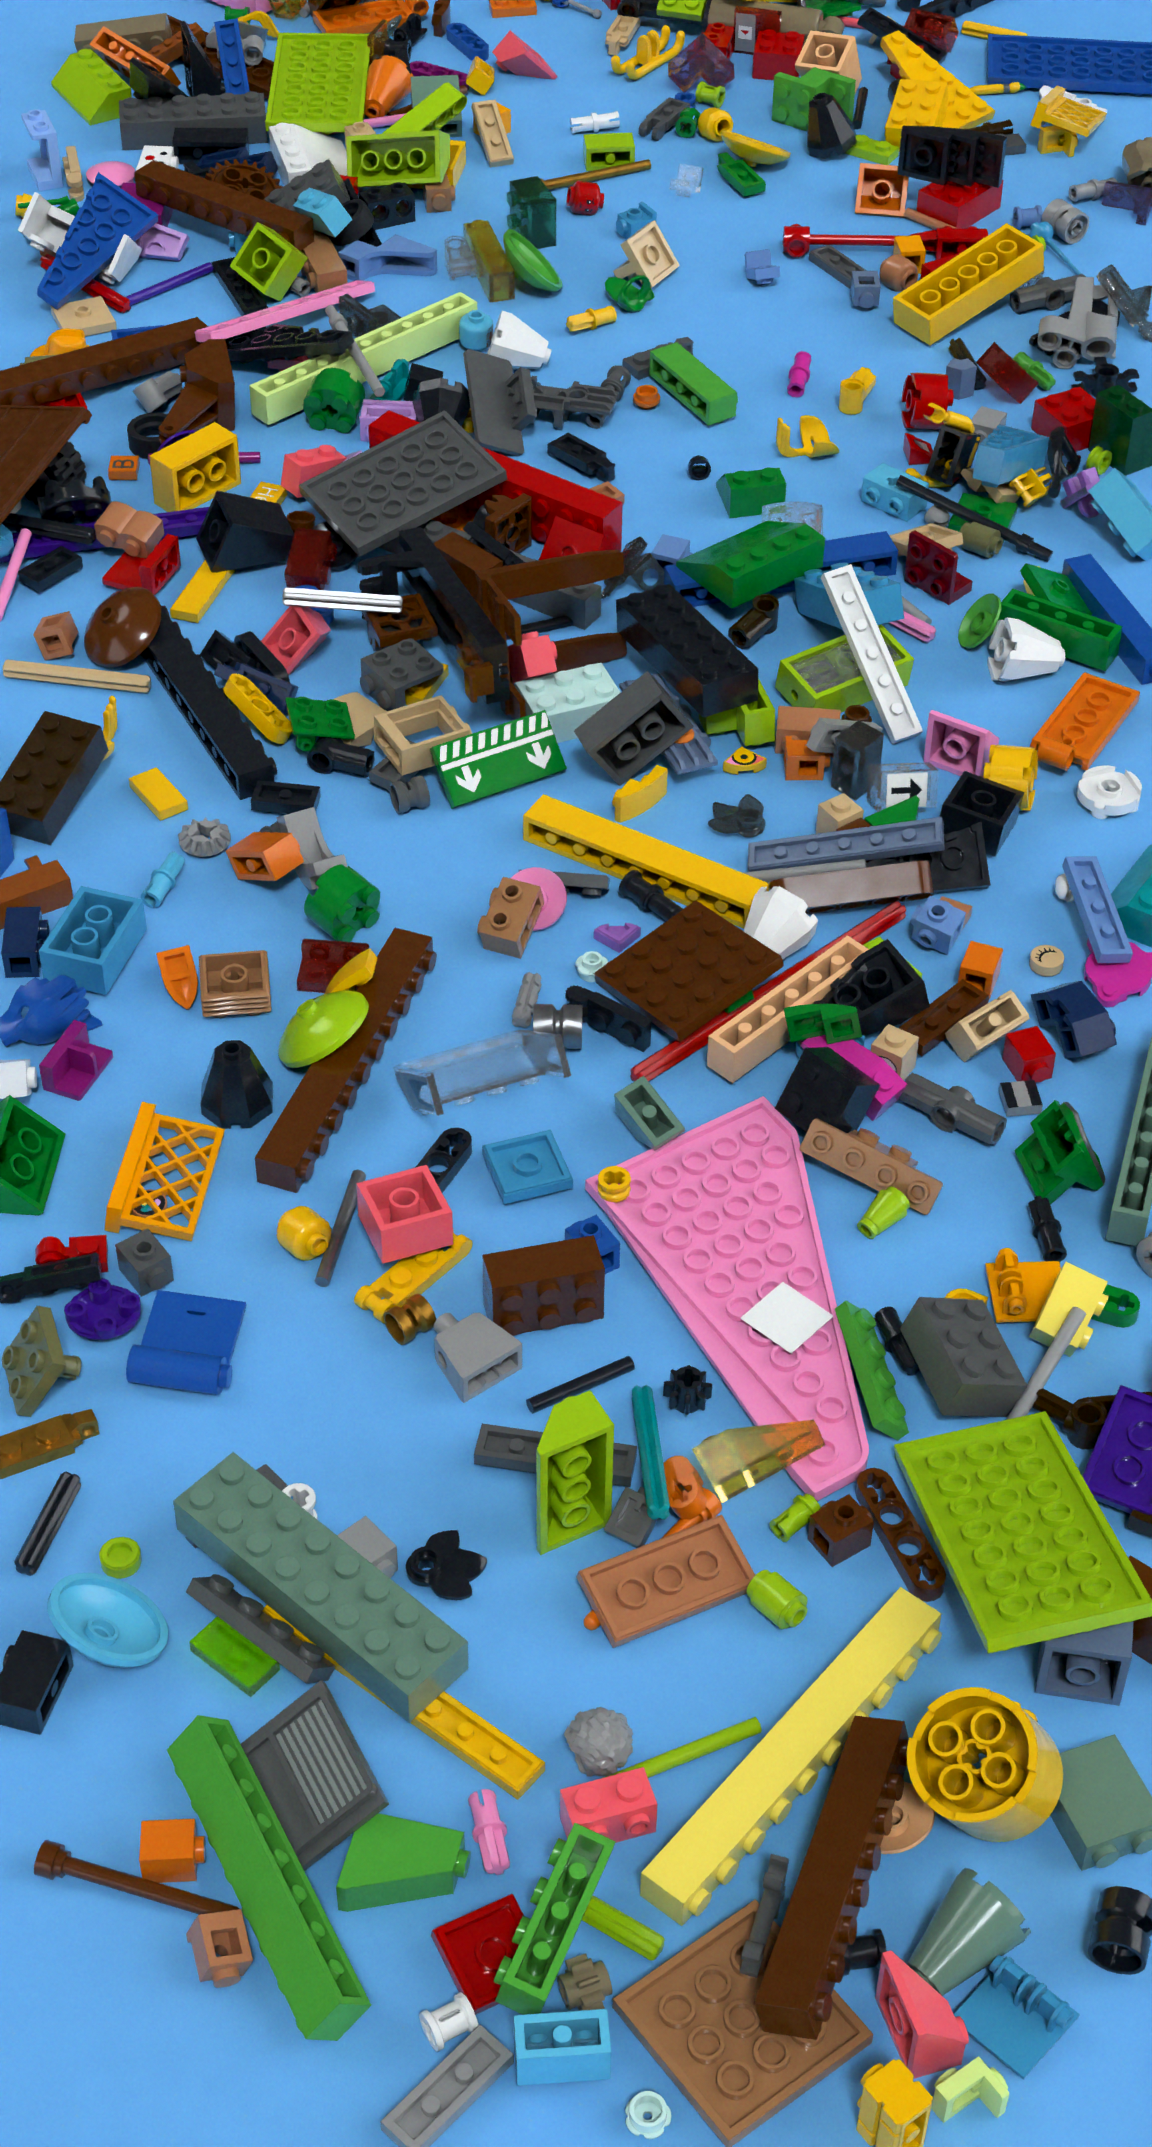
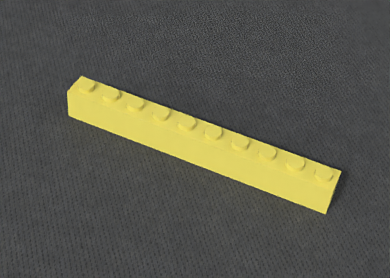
[640,1587,942,1926]

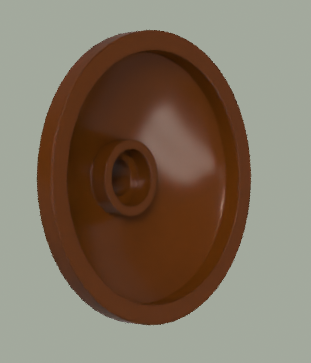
[84,587,161,668]

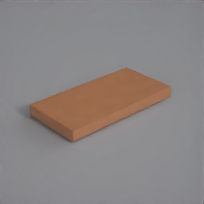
[576,1515,755,1648]

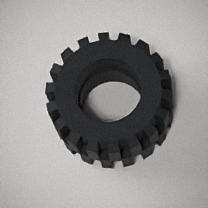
[25,441,87,505]

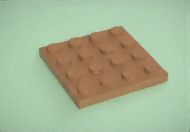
[612,1899,873,2147]

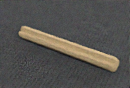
[2,659,151,693]

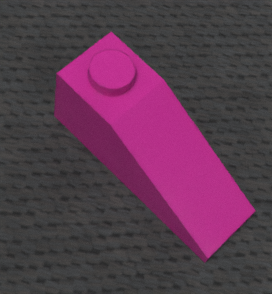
[800,1035,907,1121]

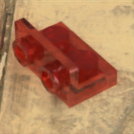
[297,939,369,993]

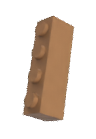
[301,230,348,293]

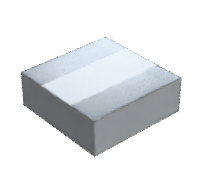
[999,1080,1043,1117]

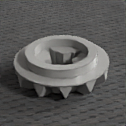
[178,817,231,857]

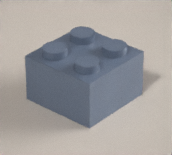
[1035,1622,1133,1706]

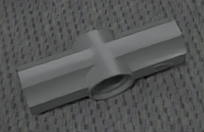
[1010,274,1086,314]
[899,1073,1007,1146]

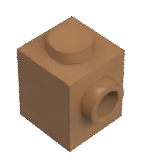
[422,174,455,213]

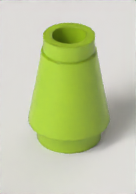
[857,1186,910,1239]

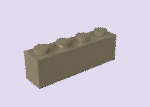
[74,13,172,52]

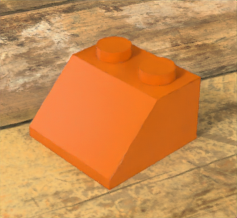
[855,163,909,218]

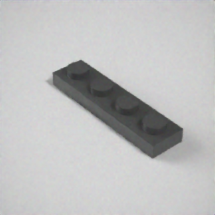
[474,1423,637,1487]
[186,1574,336,1683]

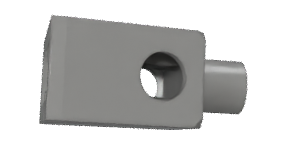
[434,1313,522,1403]

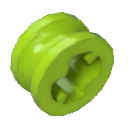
[1086,446,1112,475]

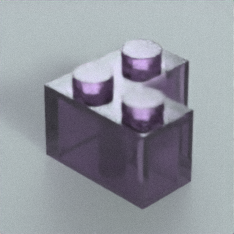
[668,33,735,92]

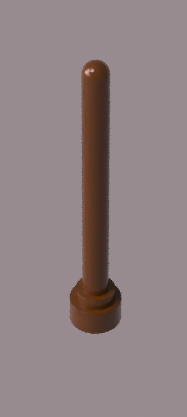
[34,1840,239,1915]

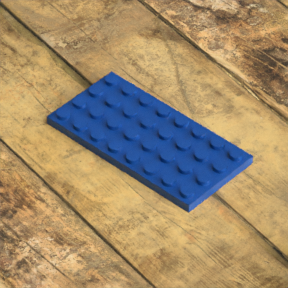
[987,34,1152,96]

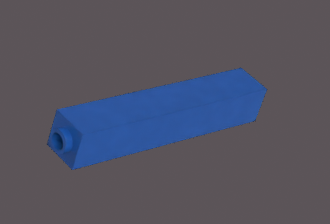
[1062,554,1152,685]

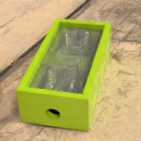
[775,624,914,713]

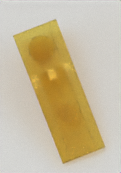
[692,1419,825,1503]

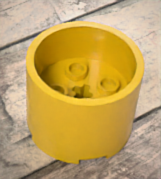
[907,1687,1063,1842]

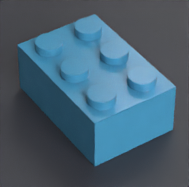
[39,886,147,995]

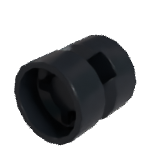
[1087,1886,1152,1975]

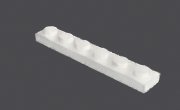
[821,564,923,744]

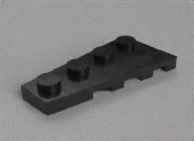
[866,822,991,893]

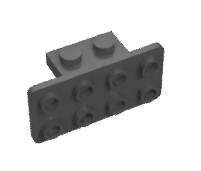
[463,349,537,456]

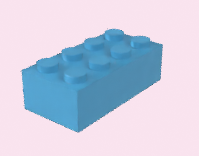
[794,563,904,629]

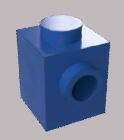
[565,1214,620,1274]

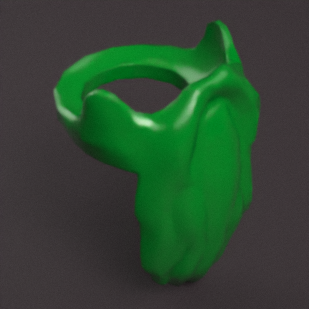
[605,275,655,312]

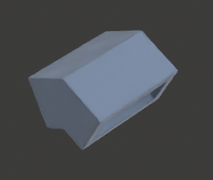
[946,358,977,400]

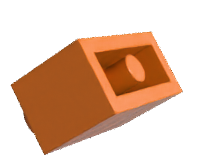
[225,832,304,881]

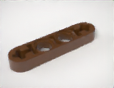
[855,1468,946,1602]

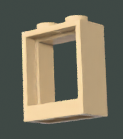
[374,695,472,776]

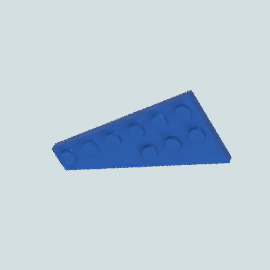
[37,172,158,310]

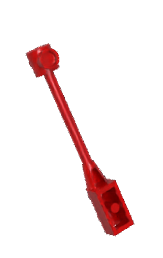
[783,224,988,260]

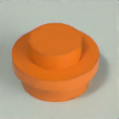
[633,385,660,409]

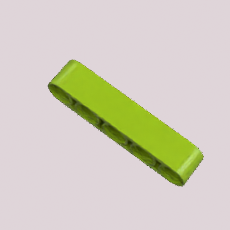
[382,82,467,134]

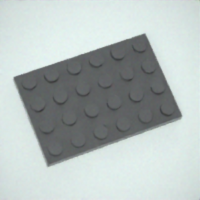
[299,410,507,557]

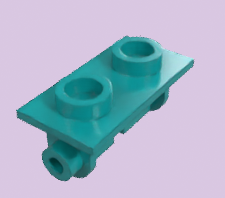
[370,359,409,401]

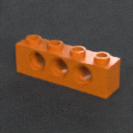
[89,26,181,87]

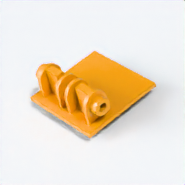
[985,1248,1061,1323]

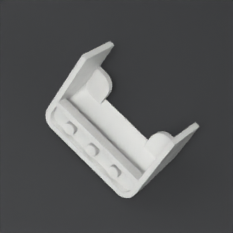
[18,192,142,285]

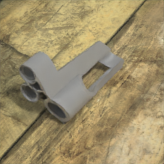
[1037,277,1119,369]

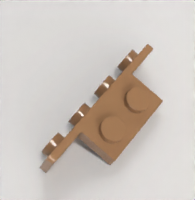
[800,1118,943,1215]

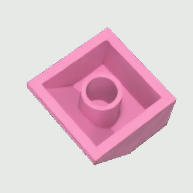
[923,710,999,777]

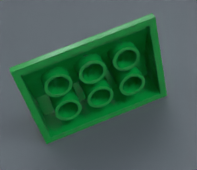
[676,521,825,608]

